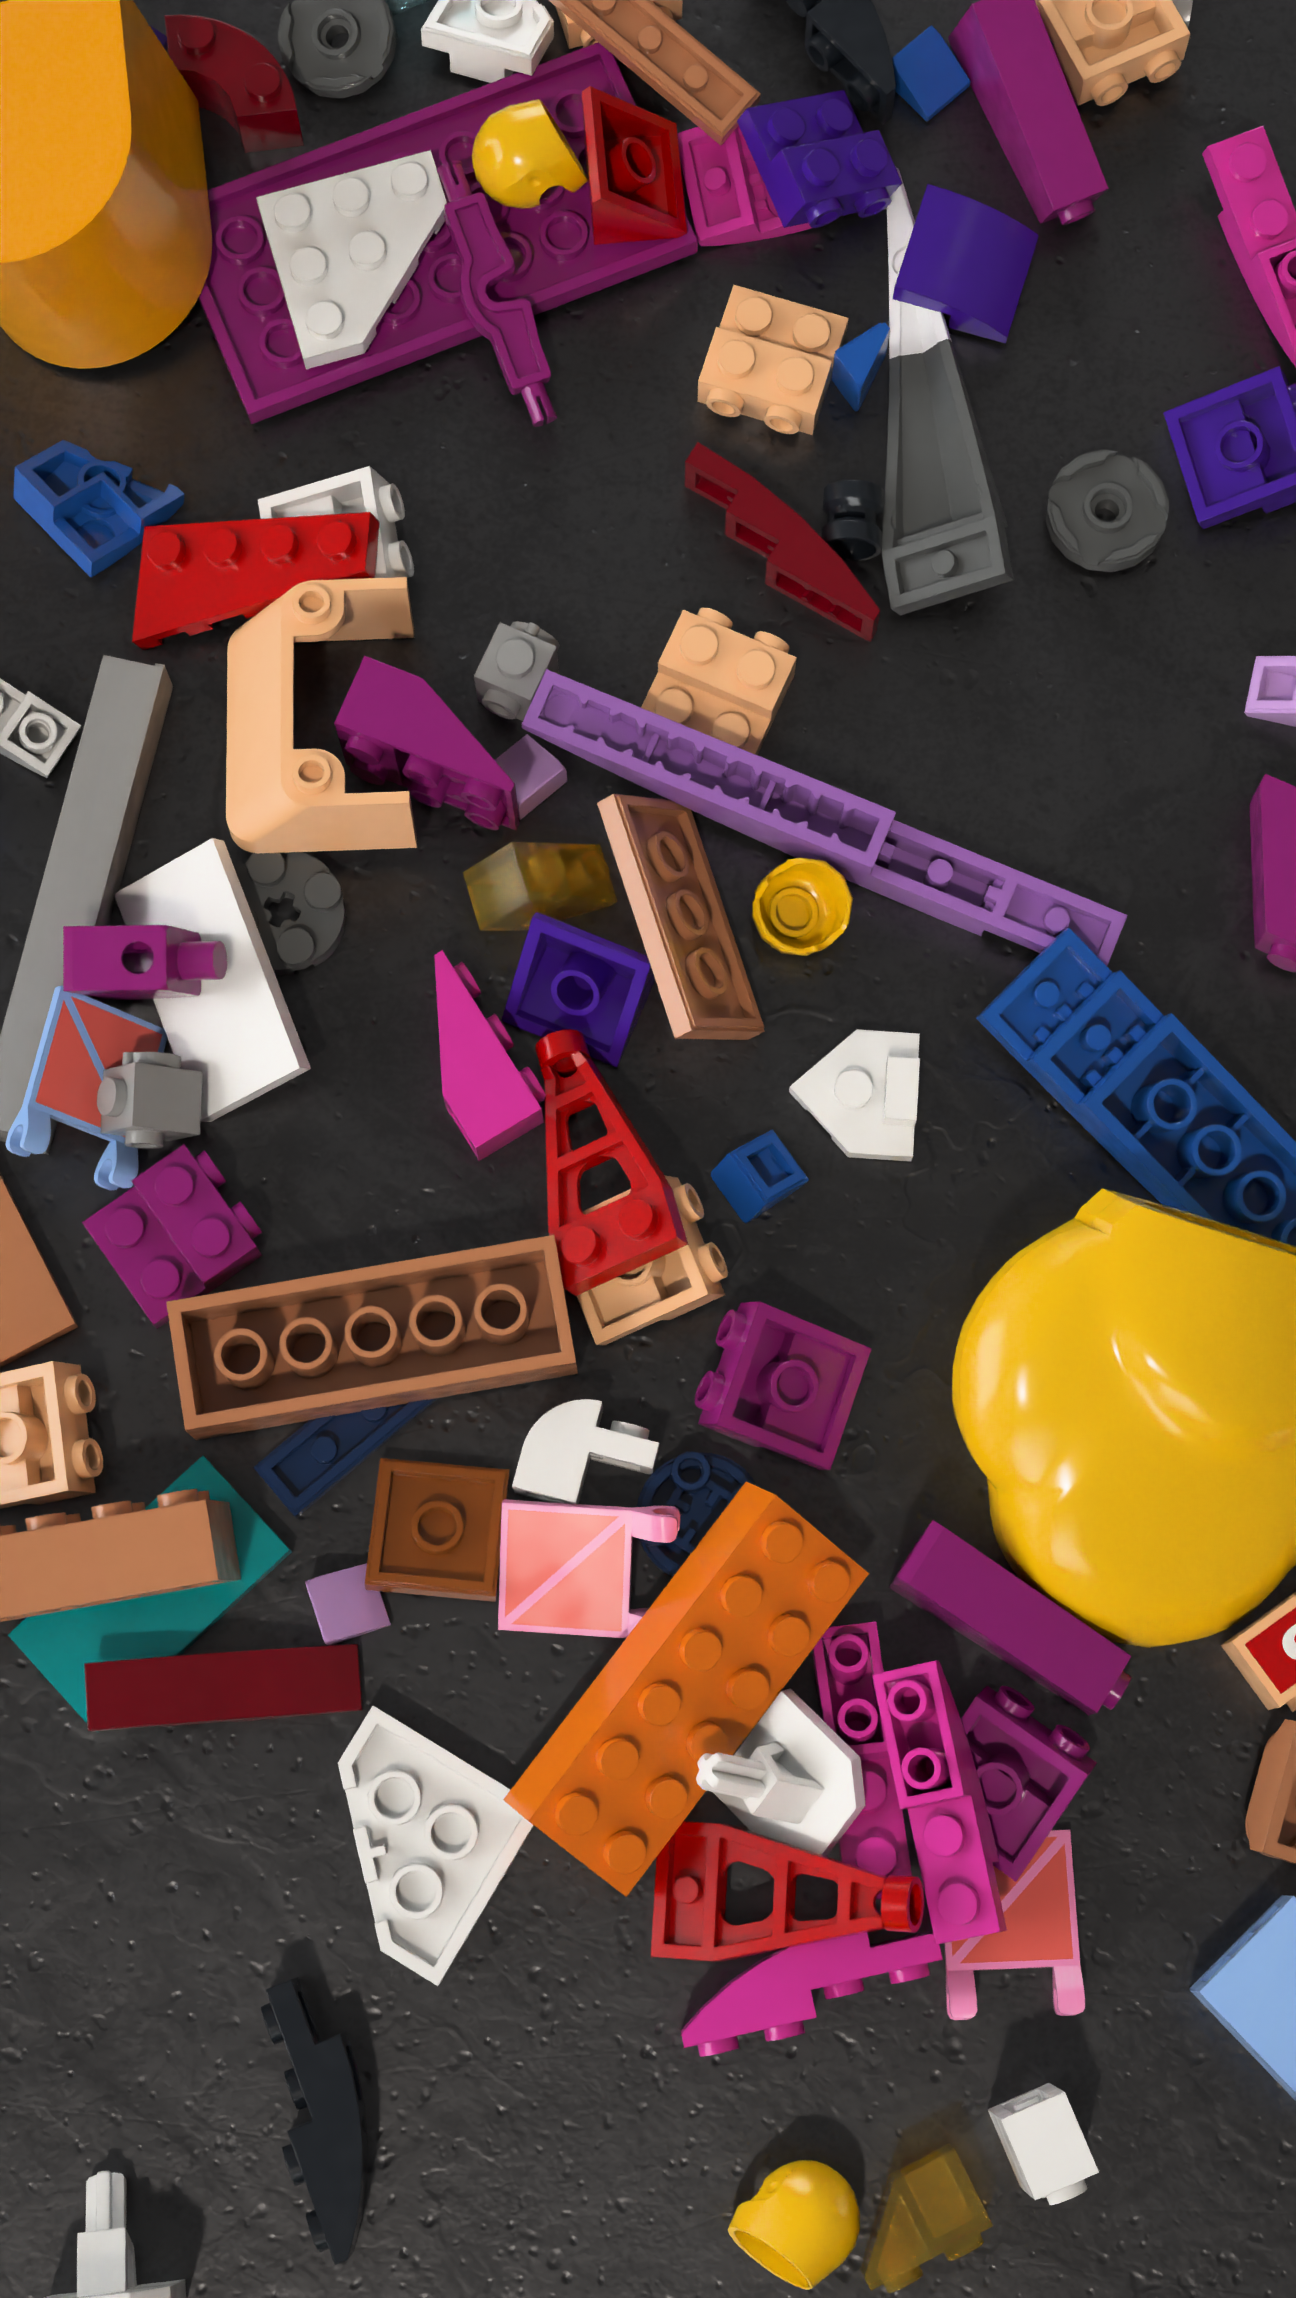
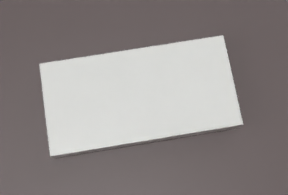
[114,838,311,1122]

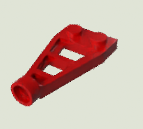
[535,1029,689,1296]
[651,1821,924,1961]

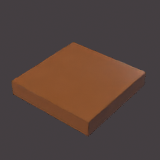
[365,1458,510,1602]

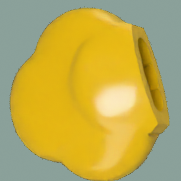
[952,1188,1296,1648]

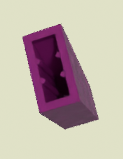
[1249,774,1296,972]

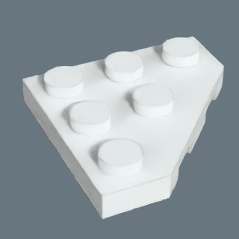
[256,150,447,369]
[338,1706,534,1986]

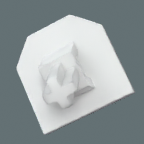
[696,1689,866,1856]
[44,2170,186,2298]

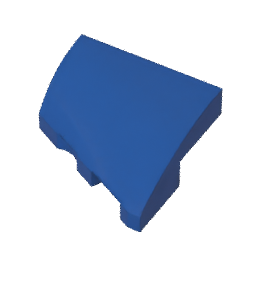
[13,440,185,578]

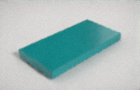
[8,1455,292,1733]

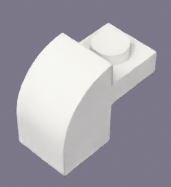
[512,1399,659,1504]

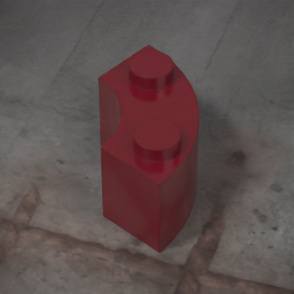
[164,14,304,153]

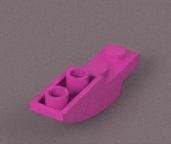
[1202,126,1296,367]
[812,1622,912,1900]
[872,1660,1007,1945]
[681,1931,943,2057]

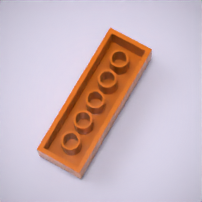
[503,1481,869,1897]

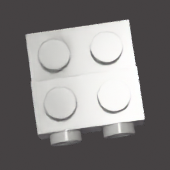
[258,466,414,578]

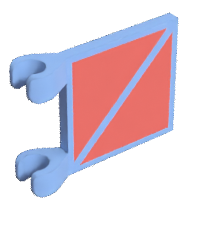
[5,985,167,1191]

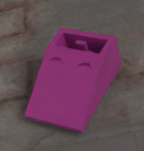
[334,655,520,831]

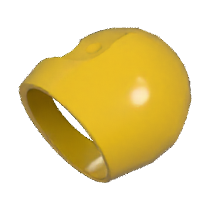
[472,99,588,209]
[728,2160,860,2290]

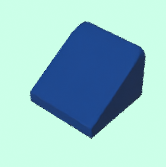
[892,25,971,122]
[831,322,890,412]
[711,1129,809,1223]

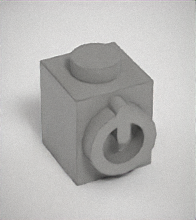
[474,621,560,721]
[97,1052,203,1149]

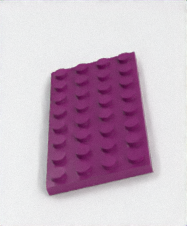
[198,43,698,424]

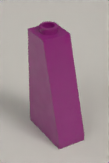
[948,0,1109,226]
[888,1520,1132,1716]

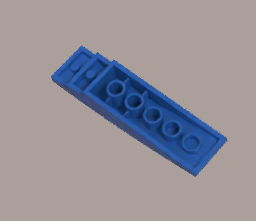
[976,928,1296,1246]

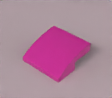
[677,126,812,246]

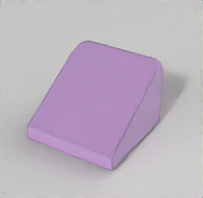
[1244,656,1296,727]
[495,734,567,820]
[305,1563,391,1646]

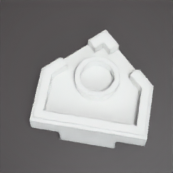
[421,0,554,83]
[789,1029,920,1162]

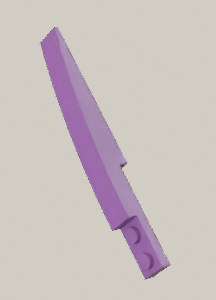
[522,669,1128,966]

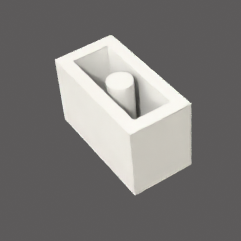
[987,2083,1099,2205]

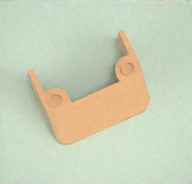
[226,577,417,853]

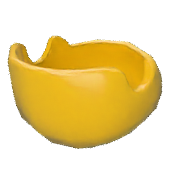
[752,857,853,956]

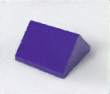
[501,912,655,1067]

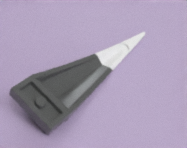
[881,166,1014,615]

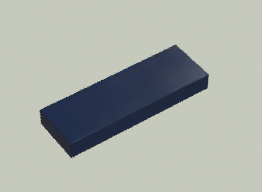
[253,1398,438,1518]

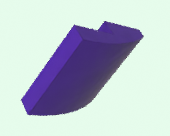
[893,184,1039,344]

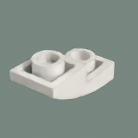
[0,678,81,778]

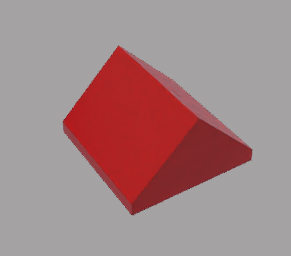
[582,86,687,245]

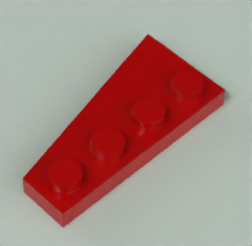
[132,512,380,650]

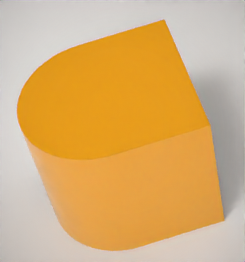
[0,0,212,369]

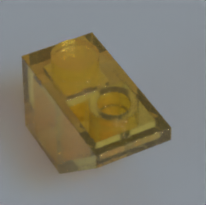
[463,842,617,931]
[860,2143,993,2293]

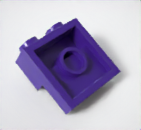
[737,90,902,228]
[1163,366,1296,529]

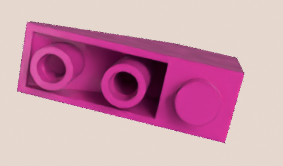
[435,950,546,1161]

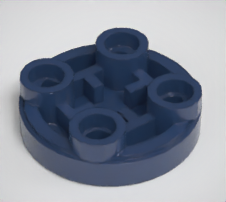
[637,1452,757,1578]

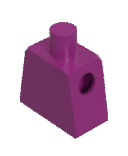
[63,925,227,1000]

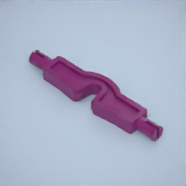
[437,160,557,427]

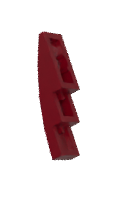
[685,442,880,642]
[84,1644,363,1732]

